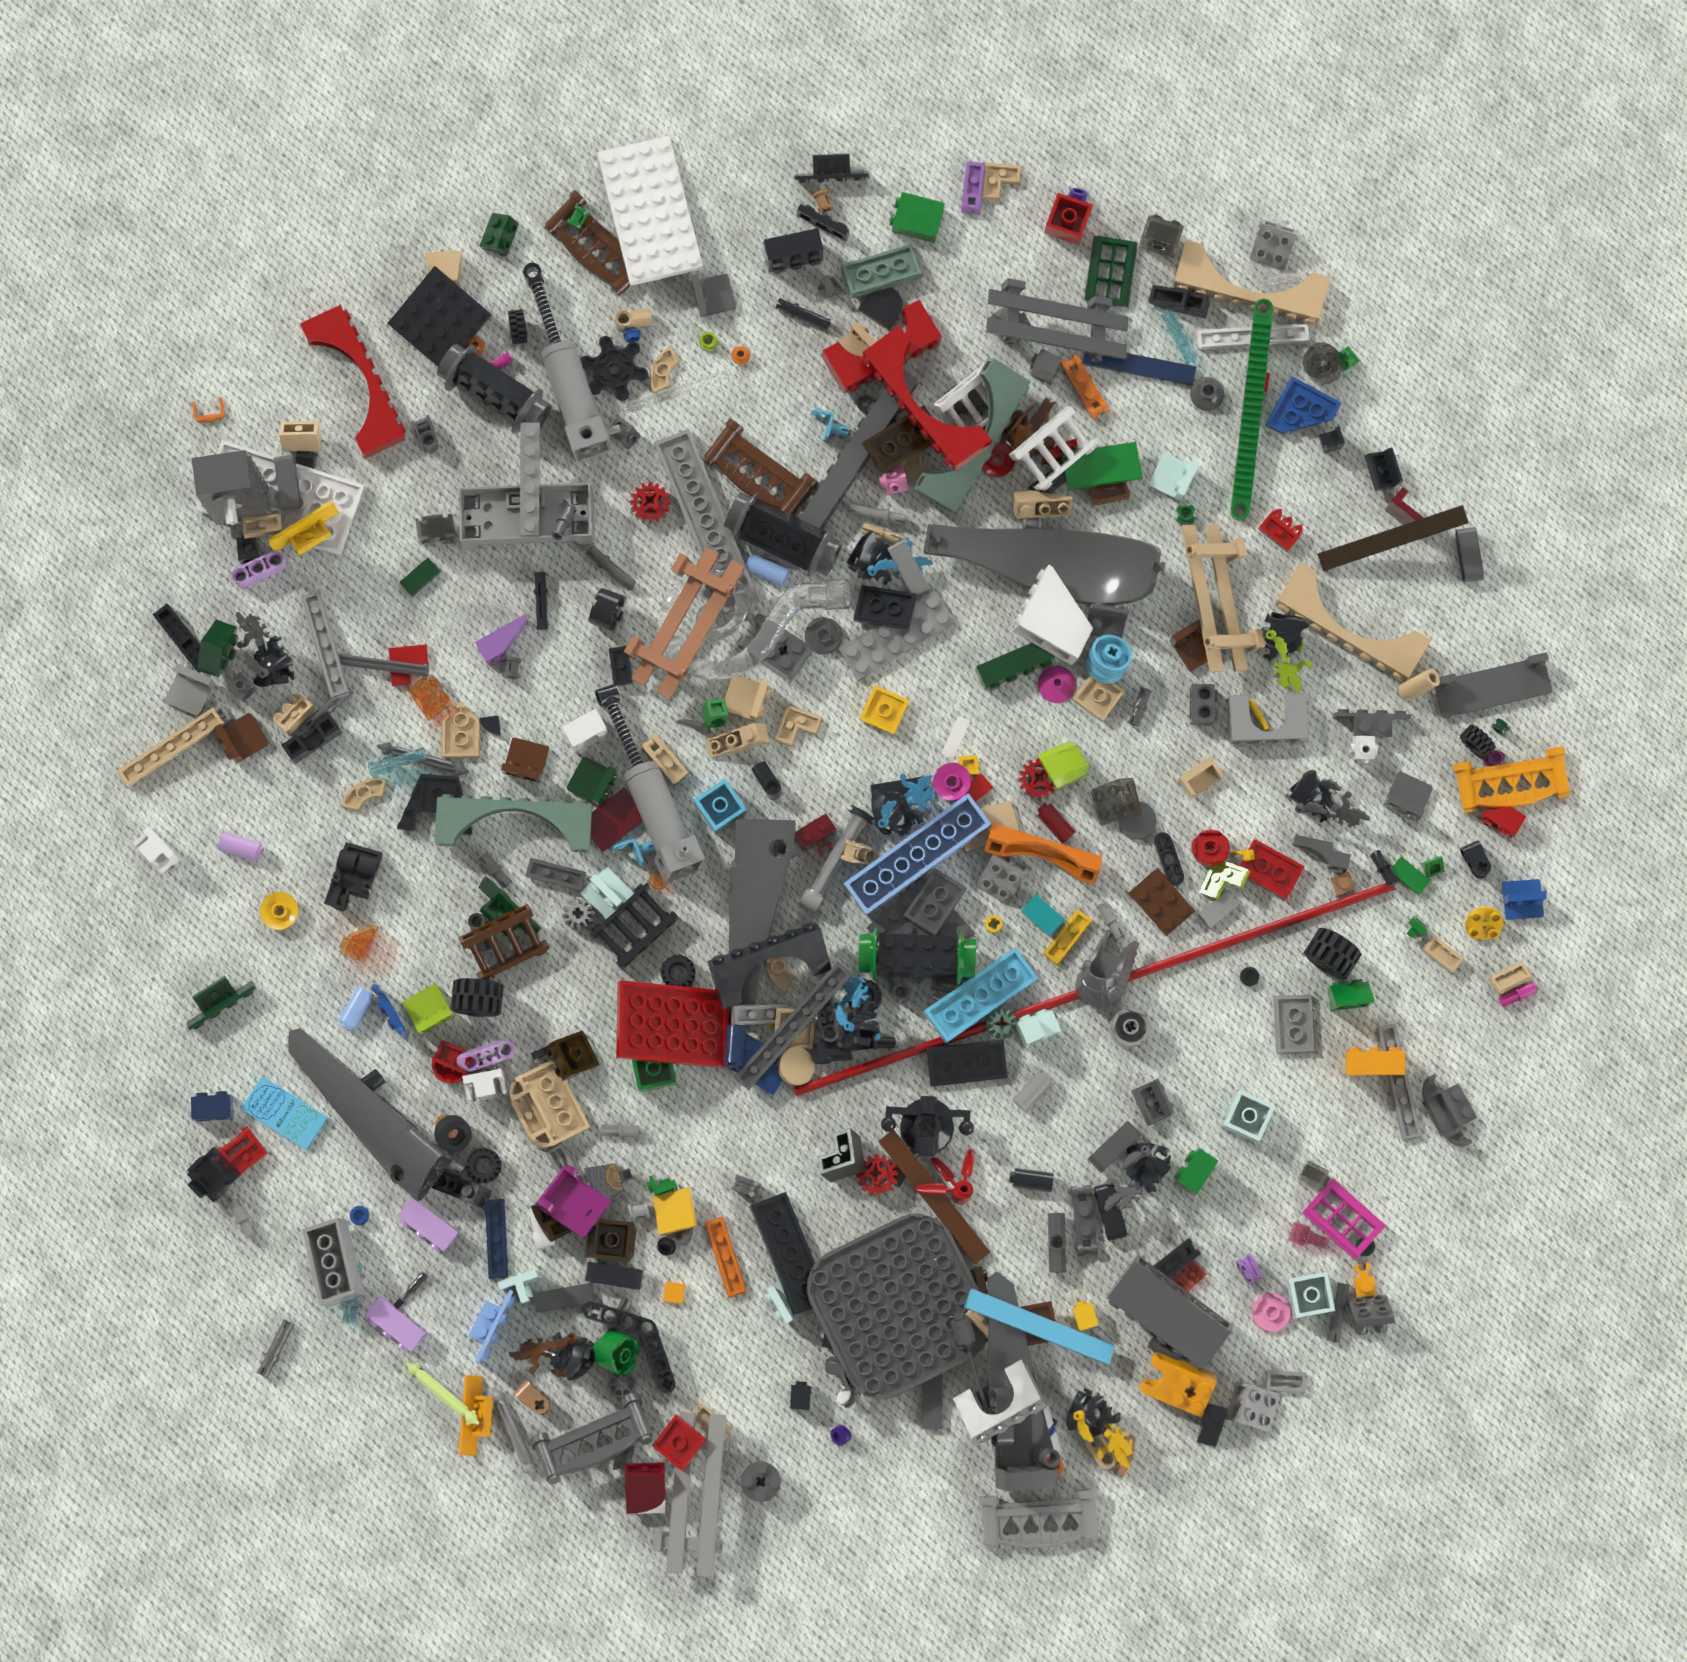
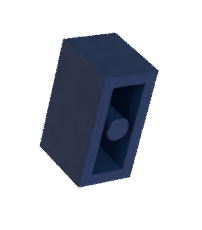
[191,1091,234,1122]

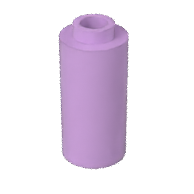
[218,832,264,861]

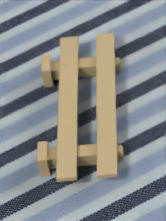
[1181,525,1265,673]

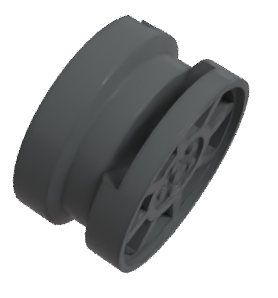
[731,1174,762,1199]
[608,1372,636,1398]
[613,1446,635,1472]

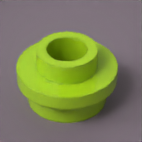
[699,332,718,351]

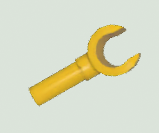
[1230,849,1255,861]

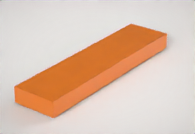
[705,1217,747,1298]

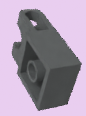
[736,613,812,682]

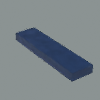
[485,1199,509,1279]

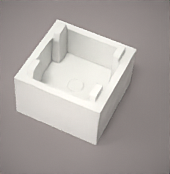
[562,709,609,754]

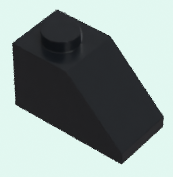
[1197,1403,1227,1447]

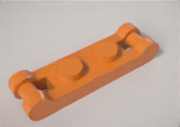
[1060,354,1110,420]

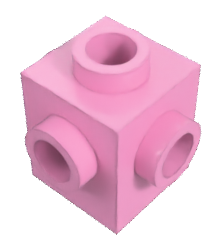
[879,464,909,495]

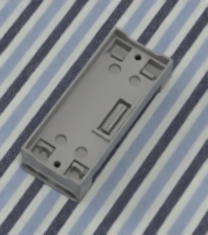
[459,483,595,550]

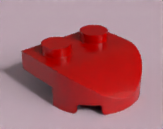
[431,1040,478,1084]

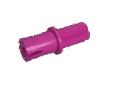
[1498,982,1537,1007]

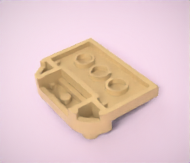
[508,1060,590,1149]

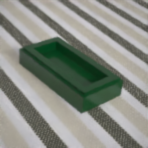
[399,557,441,597]

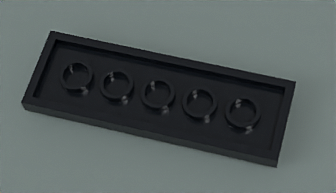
[749,1192,815,1316]

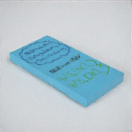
[241,1076,328,1150]

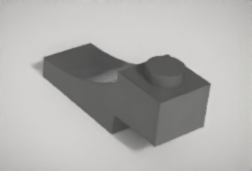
[1292,835,1351,874]

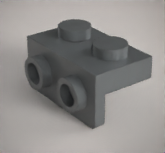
[1131,1079,1175,1126]

